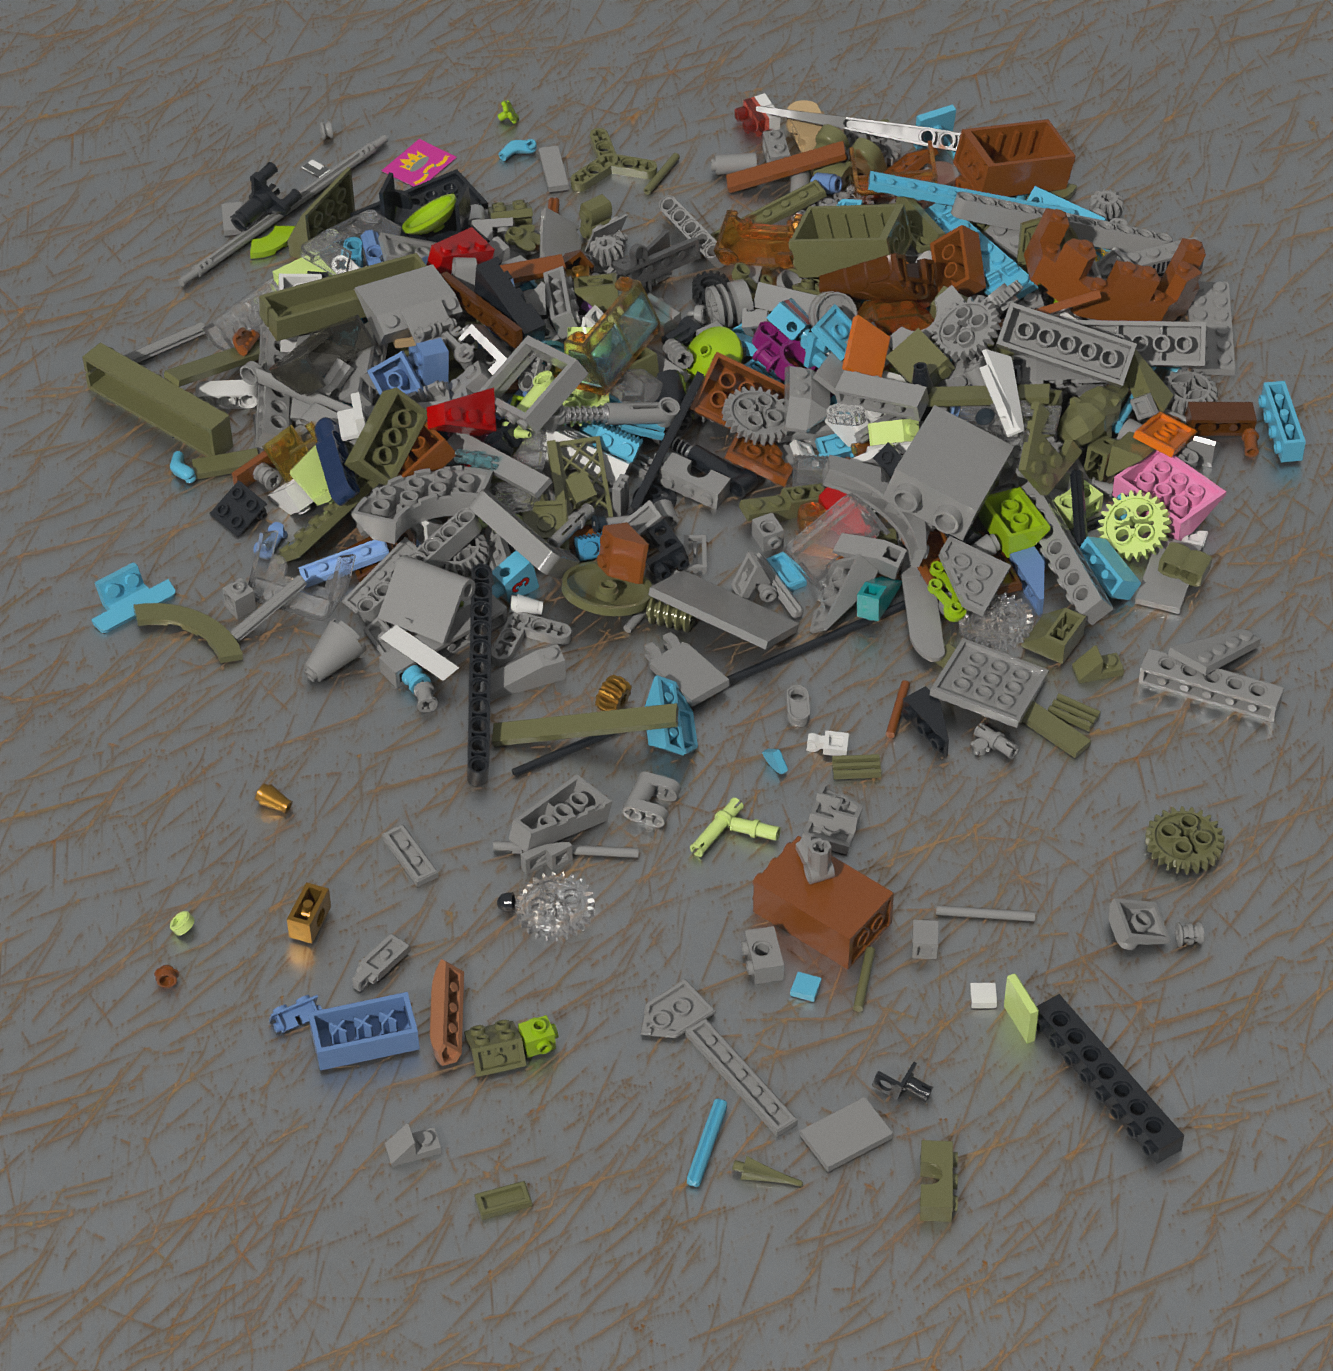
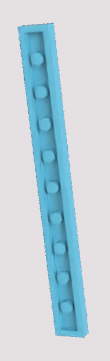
[868,171,1075,214]

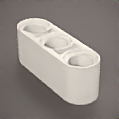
[195,380,258,410]

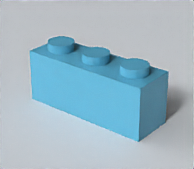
[1080,536,1141,600]

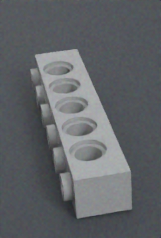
[1138,648,1284,722]

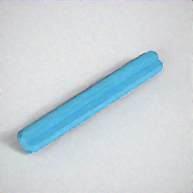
[687,1098,727,1187]

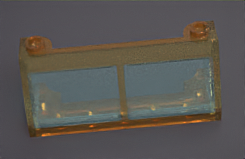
[564,276,660,396]

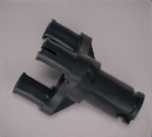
[230,162,302,232]

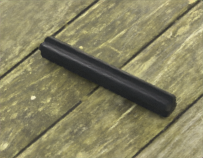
[1070,470,1088,548]

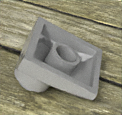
[1108,898,1171,950]

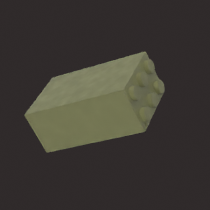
[789,204,912,277]

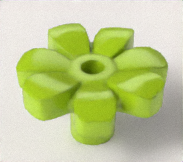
[498,100,519,124]

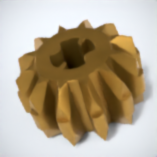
[595,674,632,711]

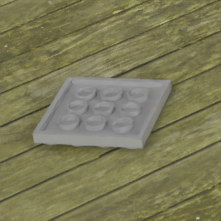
[930,638,1049,728]

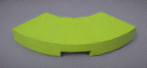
[250,226,295,259]

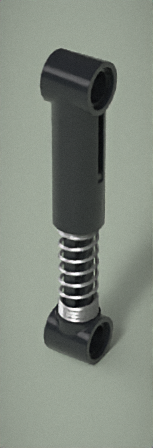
[635,426,759,498]

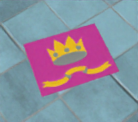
[381,139,457,187]

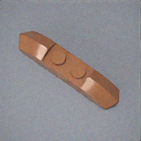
[430,959,464,1066]

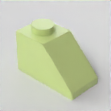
[868,419,920,446]

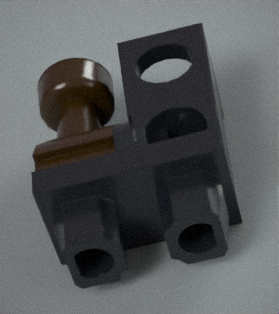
[640,519,690,581]

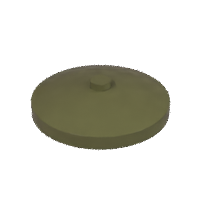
[561,561,652,616]

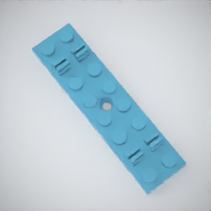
[925,203,1038,300]

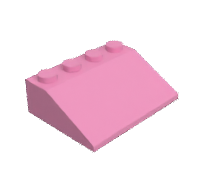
[1112,449,1226,541]

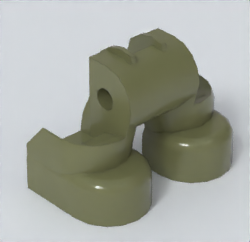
[813,124,887,191]

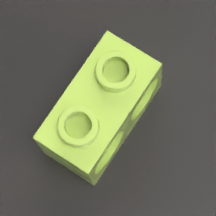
[1053,480,1104,529]

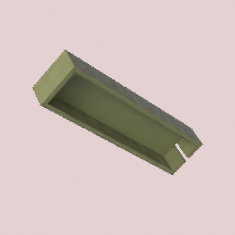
[259,253,426,341]
[82,342,233,457]

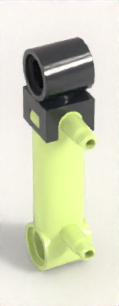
[484,370,555,456]

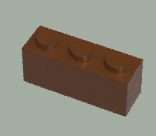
[1185,402,1257,436]

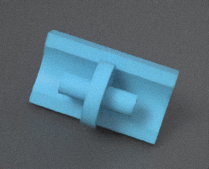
[800,332,831,368]

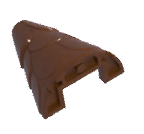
[818,253,935,301]

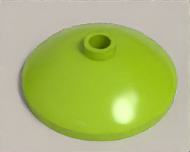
[402,194,457,235]
[687,326,743,381]

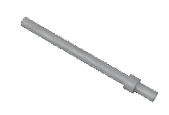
[493,841,639,858]

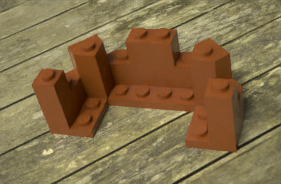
[1024,208,1206,322]

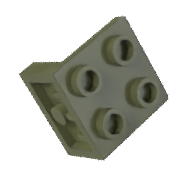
[464,1020,526,1077]

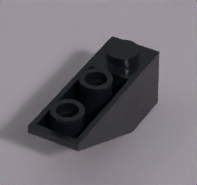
[902,686,949,757]

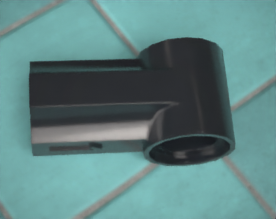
[661,316,703,345]

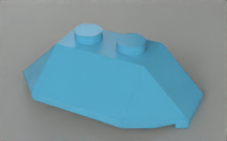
[645,675,698,756]

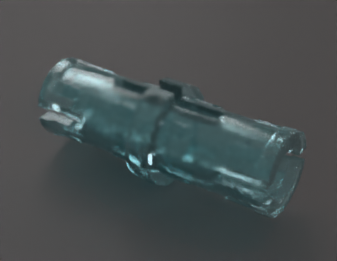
[454,449,499,470]

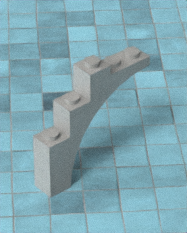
[823,454,935,567]

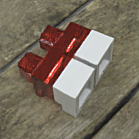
[735,93,781,137]

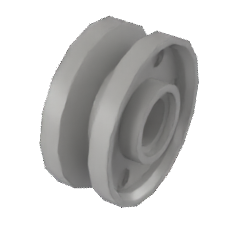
[808,291,857,327]

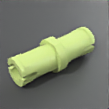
[730,817,781,841]

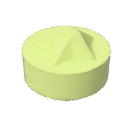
[170,911,195,936]

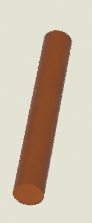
[886,680,910,738]

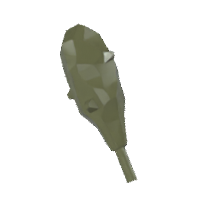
[1057,379,1129,448]

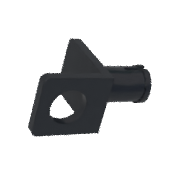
[872,1062,934,1101]

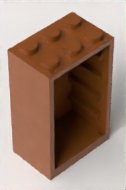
[953,119,1076,197]
[752,836,894,970]

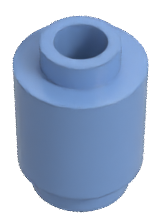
[810,172,842,195]

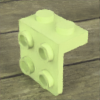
[290,445,356,506]

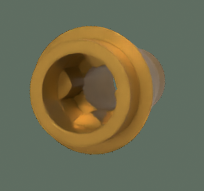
[255,783,293,814]

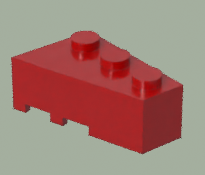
[426,227,495,274]
[427,388,496,436]

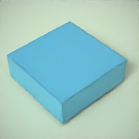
[790,972,822,1002]

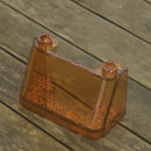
[714,210,804,269]

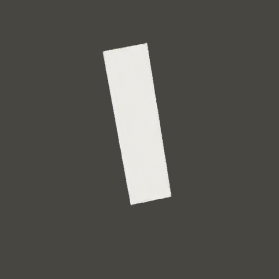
[380,625,459,681]

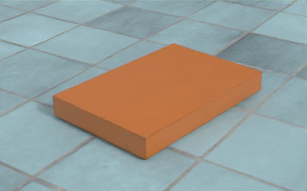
[842,315,890,378]
[1133,412,1197,458]

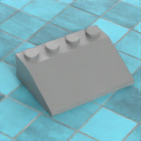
[354,264,463,346]

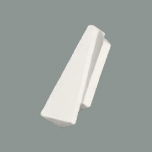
[979,349,1024,437]

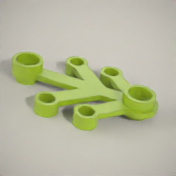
[927,561,966,622]

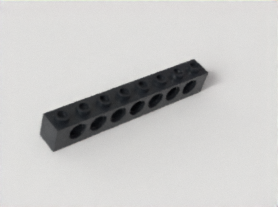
[1036,994,1184,1164]

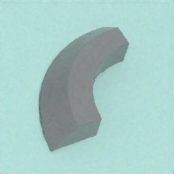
[352,466,493,544]

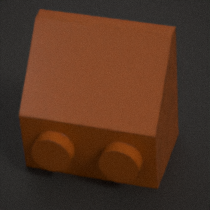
[597,522,649,584]

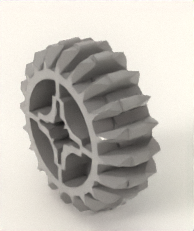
[1163,369,1218,416]
[441,533,490,578]

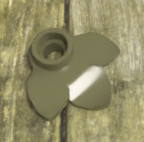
[505,224,540,251]

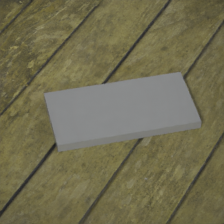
[648,570,800,650]

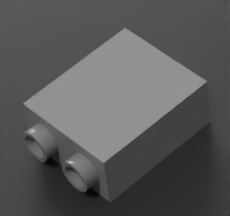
[882,405,1014,541]

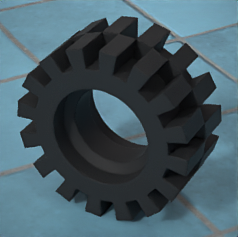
[692,270,729,306]

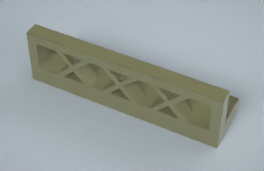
[890,196,945,253]

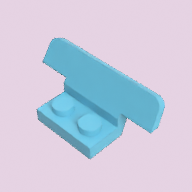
[91,562,175,633]

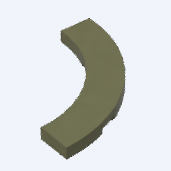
[133,603,243,663]

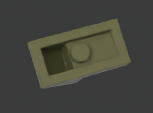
[1072,645,1124,684]

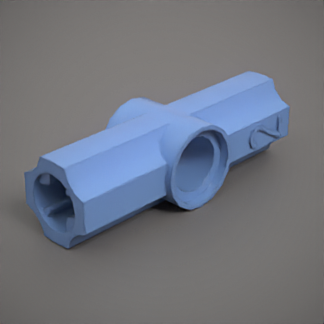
[360,229,384,266]

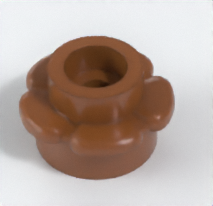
[154,965,179,988]

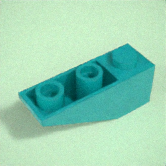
[857,576,902,621]

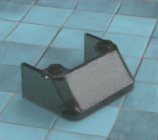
[269,314,376,396]

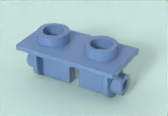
[269,995,322,1034]

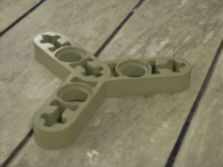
[571,128,657,192]

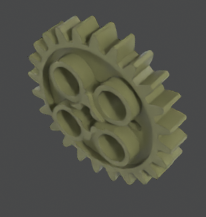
[1145,806,1225,875]

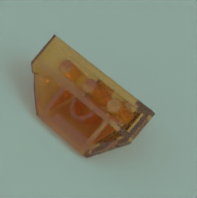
[857,300,934,336]

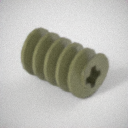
[646,597,696,633]

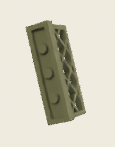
[546,436,613,528]

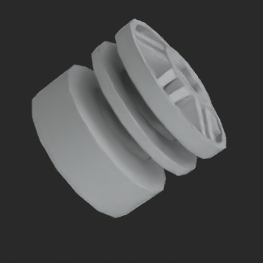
[705,278,754,328]

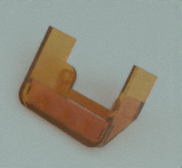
[849,140,938,200]

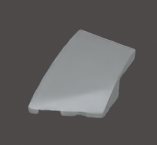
[802,782,863,855]

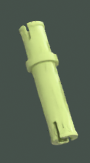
[690,798,744,857]

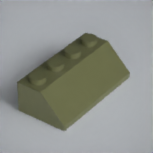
[344,387,427,485]

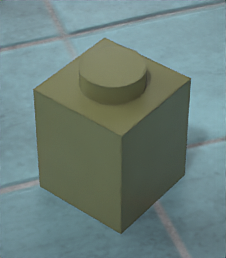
[565,471,597,510]

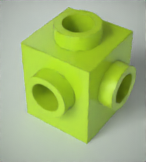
[518,1015,559,1058]

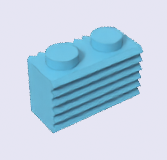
[592,423,643,463]

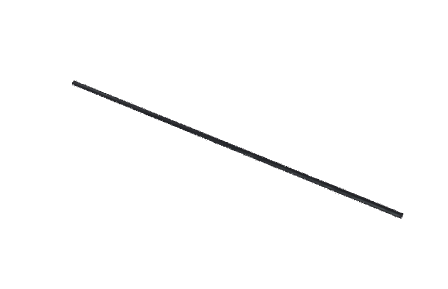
[512,515,1105,778]

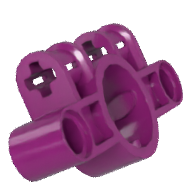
[752,321,834,398]

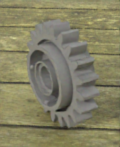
[985,280,1024,317]

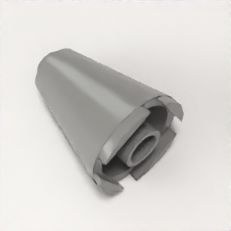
[303,618,367,682]

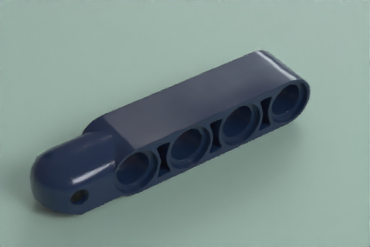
[314,417,360,506]

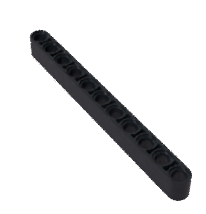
[467,564,492,786]

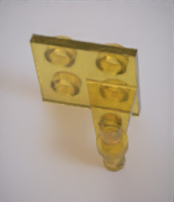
[262,421,317,483]

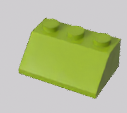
[978,487,1050,558]

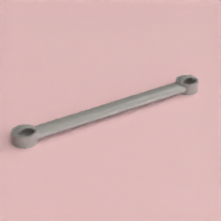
[240,361,370,422]

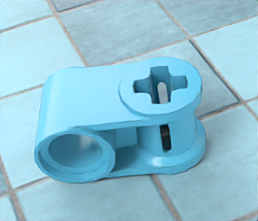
[340,237,364,269]

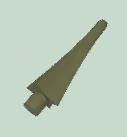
[732,1156,803,1186]

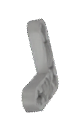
[491,612,572,667]

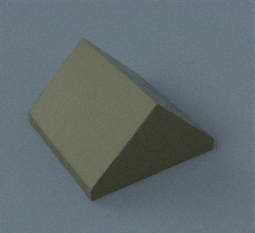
[1106,431,1155,477]

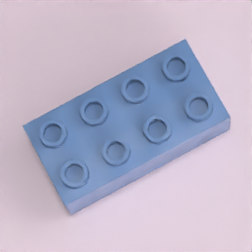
[308,992,420,1071]

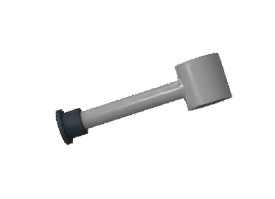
[591,499,679,533]

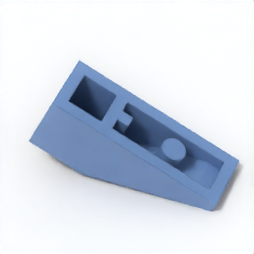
[1009,546,1046,615]

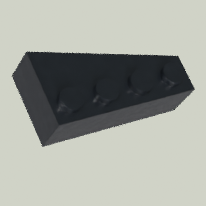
[474,256,546,341]

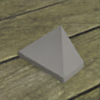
[622,500,663,539]

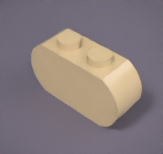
[786,100,824,152]

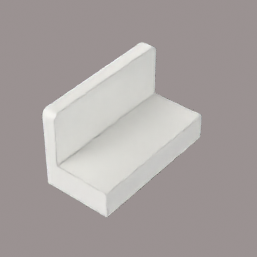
[337,392,366,441]

